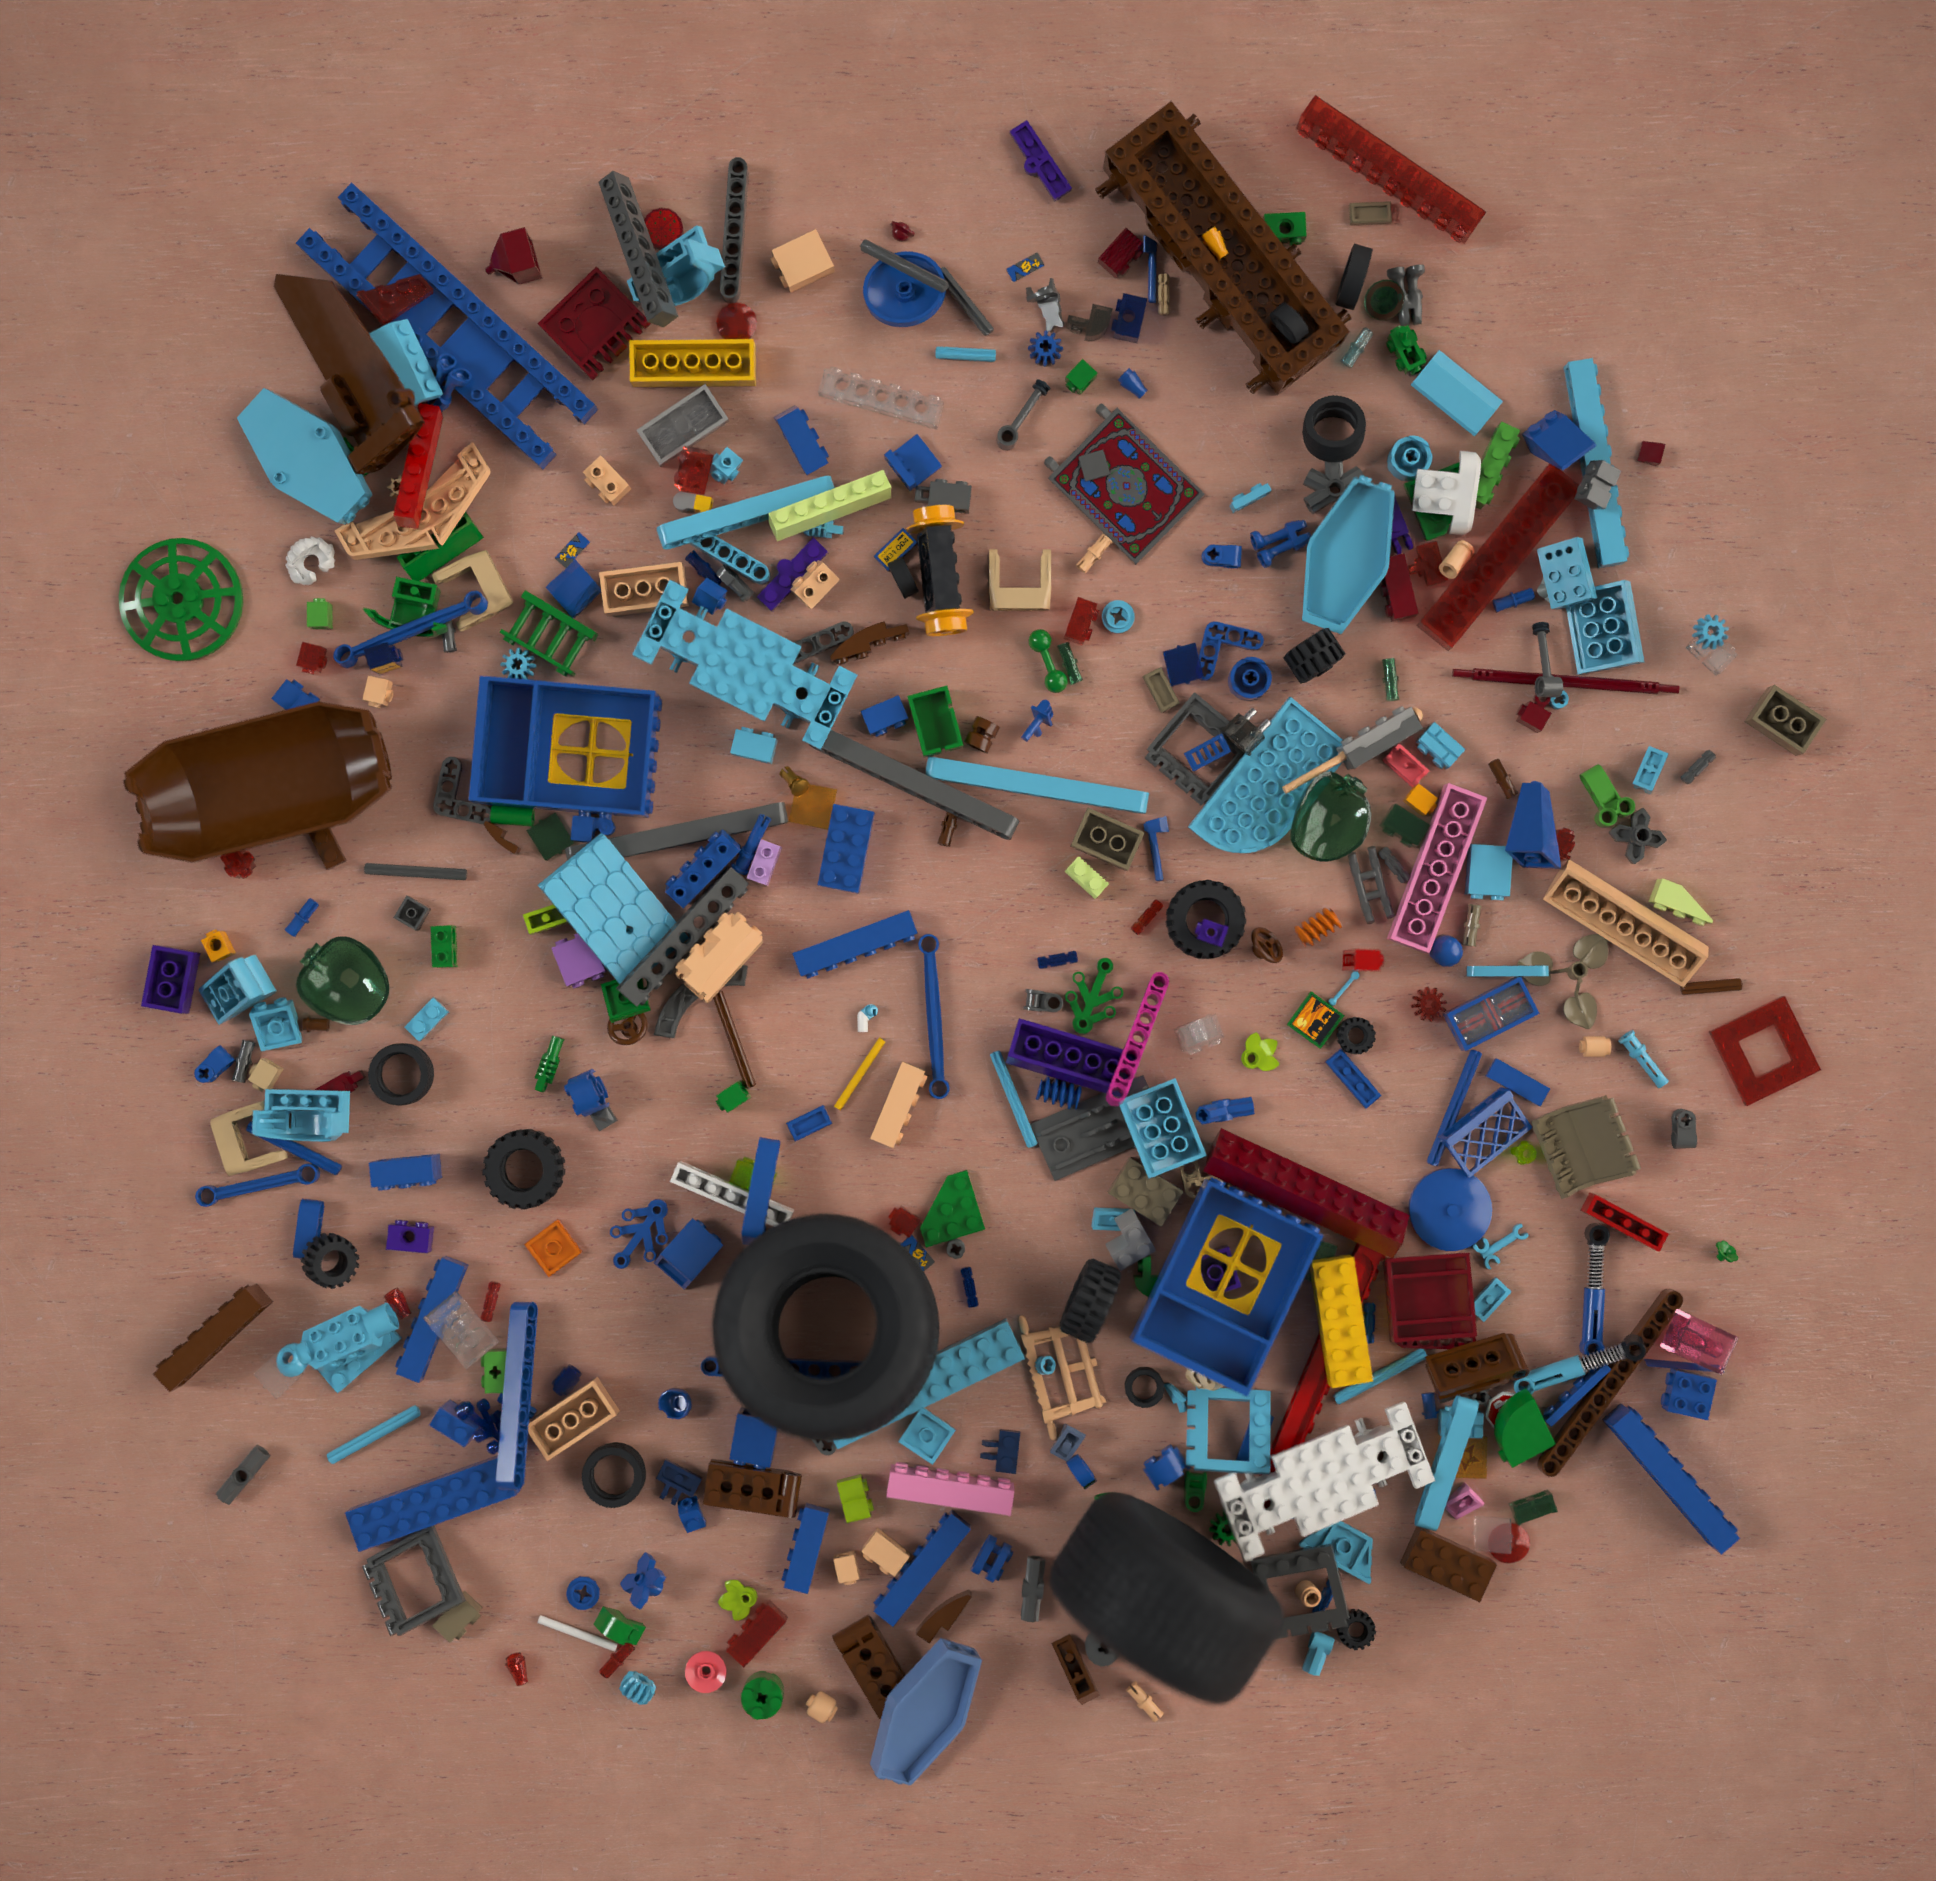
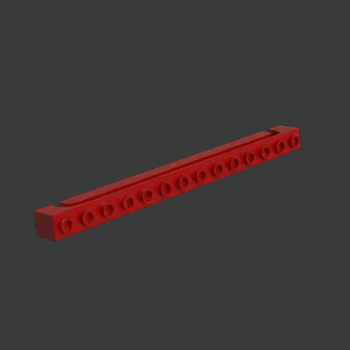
[1259,1243,1385,1509]

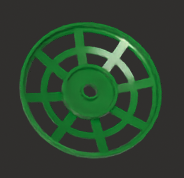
[119,538,243,662]

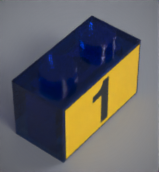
[364,642,404,674]

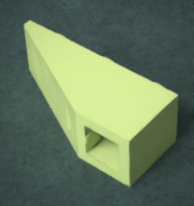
[1649,878,1713,926]

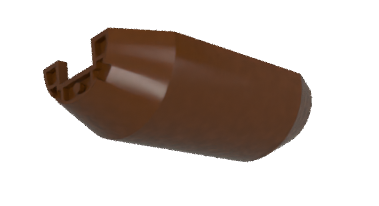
[123,702,392,863]

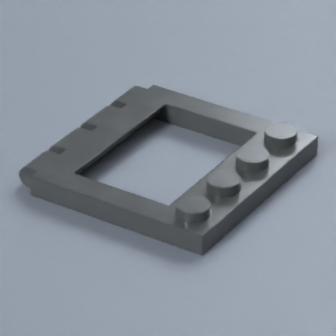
[1145,692,1247,805]
[362,1525,466,1636]
[1250,1544,1350,1639]

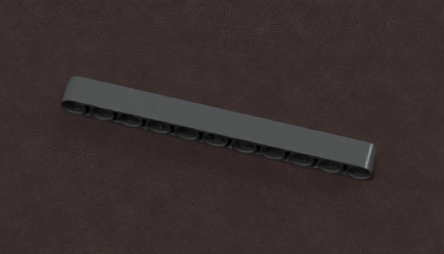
[809,730,1020,840]
[565,802,789,860]

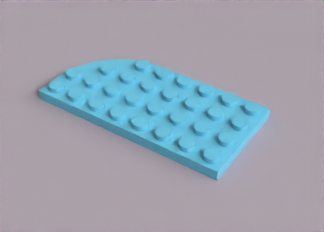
[1188,697,1343,853]

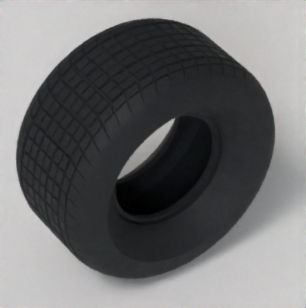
[712,1214,940,1441]
[1050,1492,1284,1705]

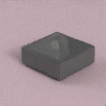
[590,1106,618,1131]

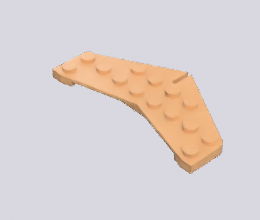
[335,443,490,560]

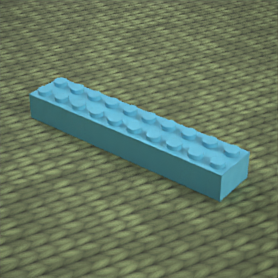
[833,1318,1025,1449]

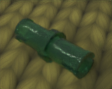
[1057,642,1083,685]
[1382,658,1399,701]

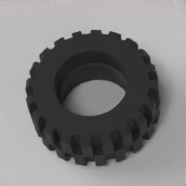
[1165,880,1246,959]
[482,1129,566,1210]
[1059,1259,1121,1343]

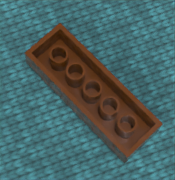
[153,1284,273,1392]

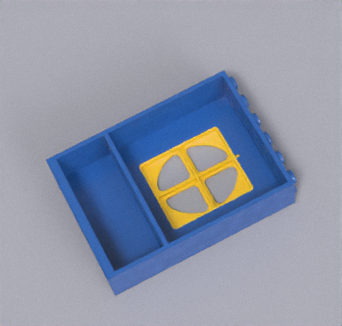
[469,676,662,819]
[1129,1177,1323,1397]

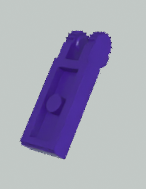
[1391,495,1414,555]

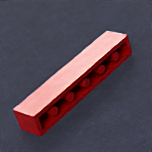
[393,403,443,529]

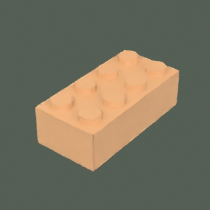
[599,562,689,617]
[528,1377,620,1461]

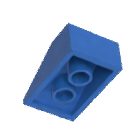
[1522,410,1596,470]

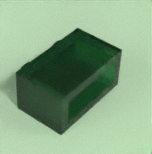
[1379,803,1430,848]

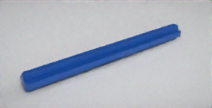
[1427,1050,1482,1166]

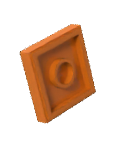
[524,1219,583,1277]

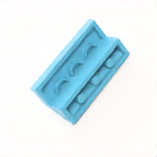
[1411,350,1503,437]

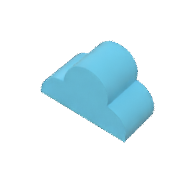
[198,955,277,1025]

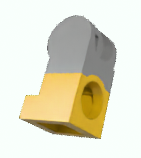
[673,492,713,513]

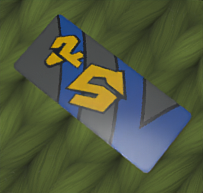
[1006,252,1044,282]
[555,532,590,568]
[901,1235,935,1271]

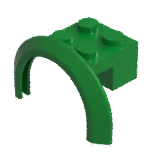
[363,577,448,637]

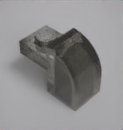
[1066,304,1113,341]

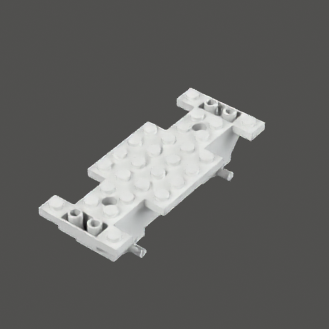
[1214,1401,1435,1561]

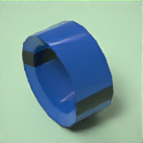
[1066,1454,1097,1490]

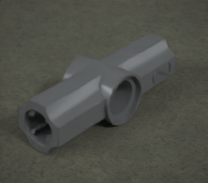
[216,1445,271,1505]
[1021,1556,1045,1622]

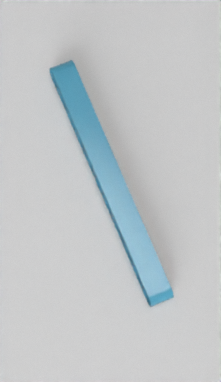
[925,757,1149,814]

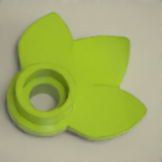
[1241,1032,1280,1071]
[718,1579,757,1621]

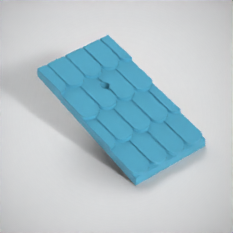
[538,833,689,984]

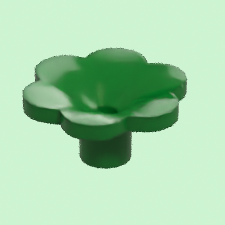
[1716,1240,1739,1263]

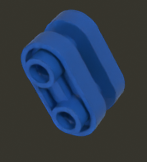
[970,1534,1014,1583]

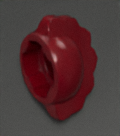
[891,221,915,242]

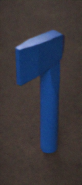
[1143,235,1157,303]
[1143,816,1169,881]

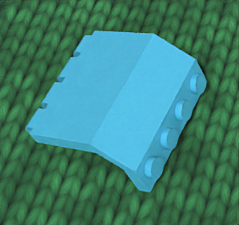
[369,319,443,405]

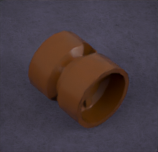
[964,716,1000,754]

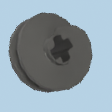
[1085,1634,1119,1667]

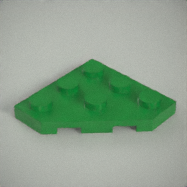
[1404,462,1460,542]
[920,1170,985,1248]

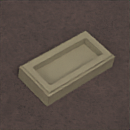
[1349,201,1392,225]
[1142,667,1180,713]

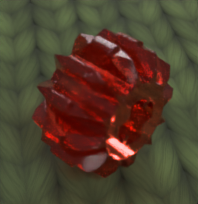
[1411,987,1447,1022]

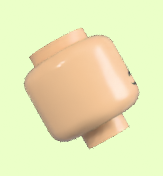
[806,1691,838,1723]

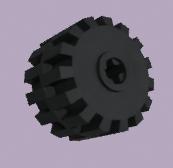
[1283,628,1346,684]

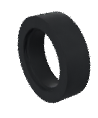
[1335,243,1373,310]

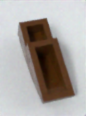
[916,1590,972,1644]

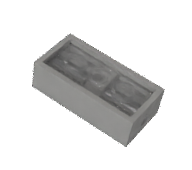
[637,384,729,467]

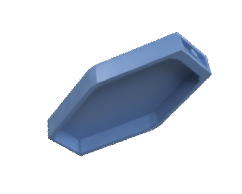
[870,1638,982,1786]

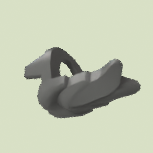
[1026,278,1065,332]

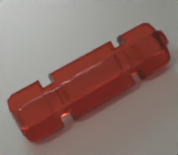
[1131,899,1164,935]
[480,1281,501,1322]

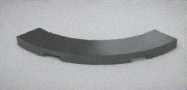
[654,965,748,1038]

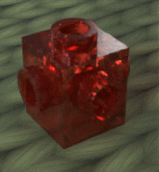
[220,850,257,879]

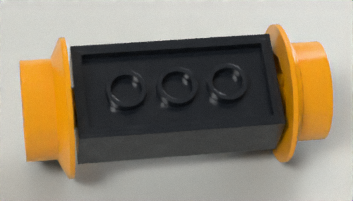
[906,505,974,636]

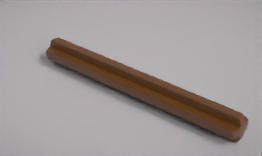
[713,990,756,1089]

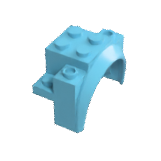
[627,225,725,306]

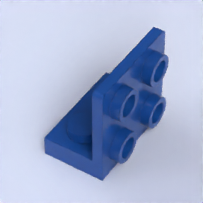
[884,434,942,491]

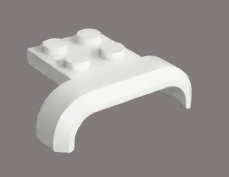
[1412,451,1481,536]

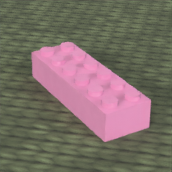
[886,1462,1014,1516]

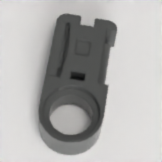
[716,564,754,601]

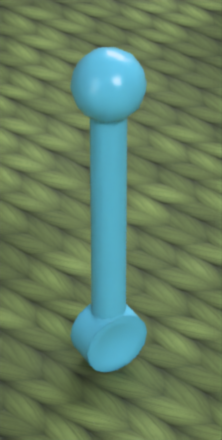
[1328,971,1360,1006]

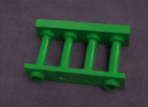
[500,590,599,677]

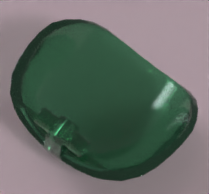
[1290,771,1372,862]
[296,937,390,1025]

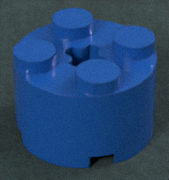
[1228,657,1272,701]
[564,1069,609,1117]
[1143,1444,1191,1491]

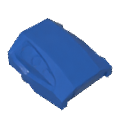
[546,559,601,619]

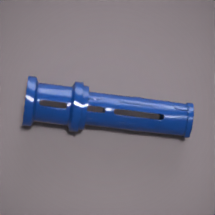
[731,814,771,875]

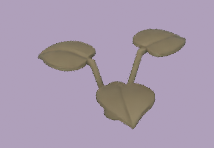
[1517,934,1608,1029]

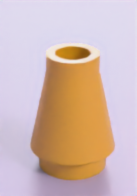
[1201,227,1229,260]

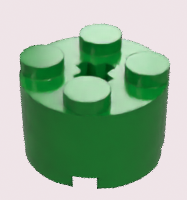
[741,1671,784,1720]

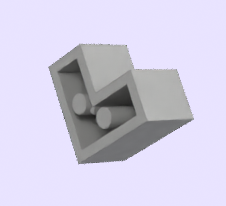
[1105,1208,1156,1271]

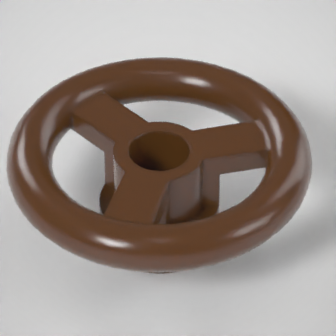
[1251,927,1283,963]
[607,1013,648,1045]

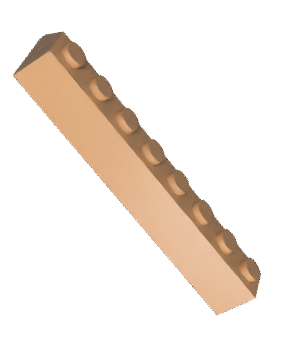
[1543,859,1709,987]

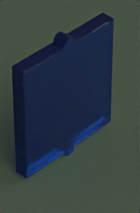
[1163,643,1204,687]

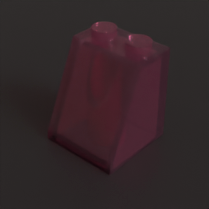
[1660,1309,1739,1375]

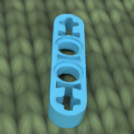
[1467,966,1549,976]

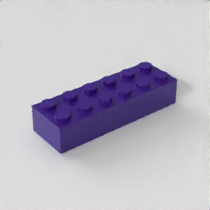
[1006,1018,1136,1098]

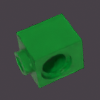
[1065,359,1097,395]

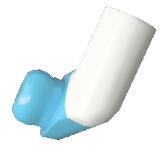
[857,1004,878,1032]

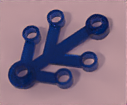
[455,1398,501,1455]

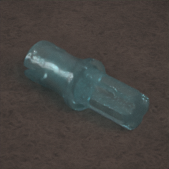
[1341,327,1373,368]

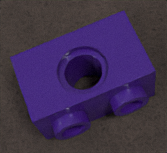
[386,1220,434,1253]

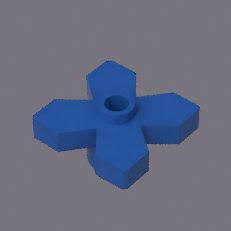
[620,1552,666,1610]

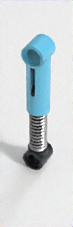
[1513,1334,1646,1395]

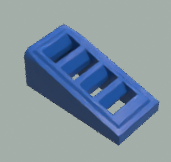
[1184,733,1231,772]

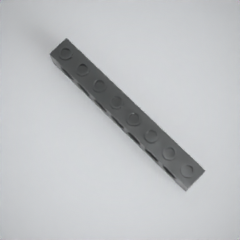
[598,171,678,328]
[616,866,749,1006]

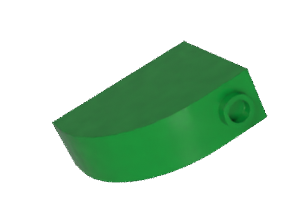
[1494,1388,1556,1468]

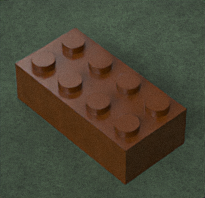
[1400,1526,1497,1603]

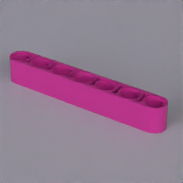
[1106,972,1169,1107]

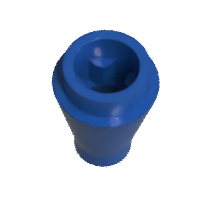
[1118,368,1148,399]

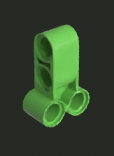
[1579,764,1635,828]

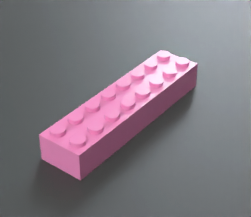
[1387,783,1487,954]

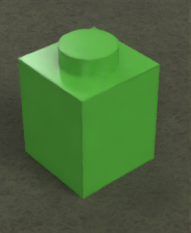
[307,598,333,629]

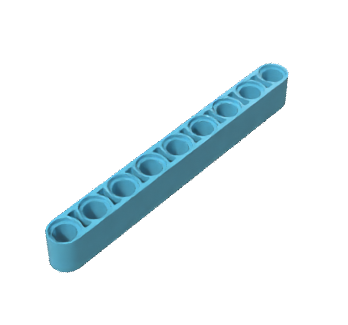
[656,476,835,550]

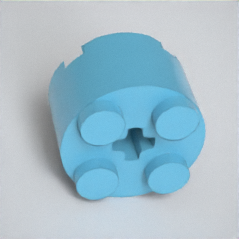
[1387,435,1433,481]

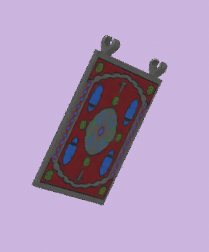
[1044,403,1205,565]

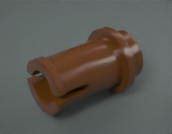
[302,1016,330,1032]

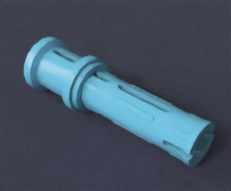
[1618,1030,1669,1089]

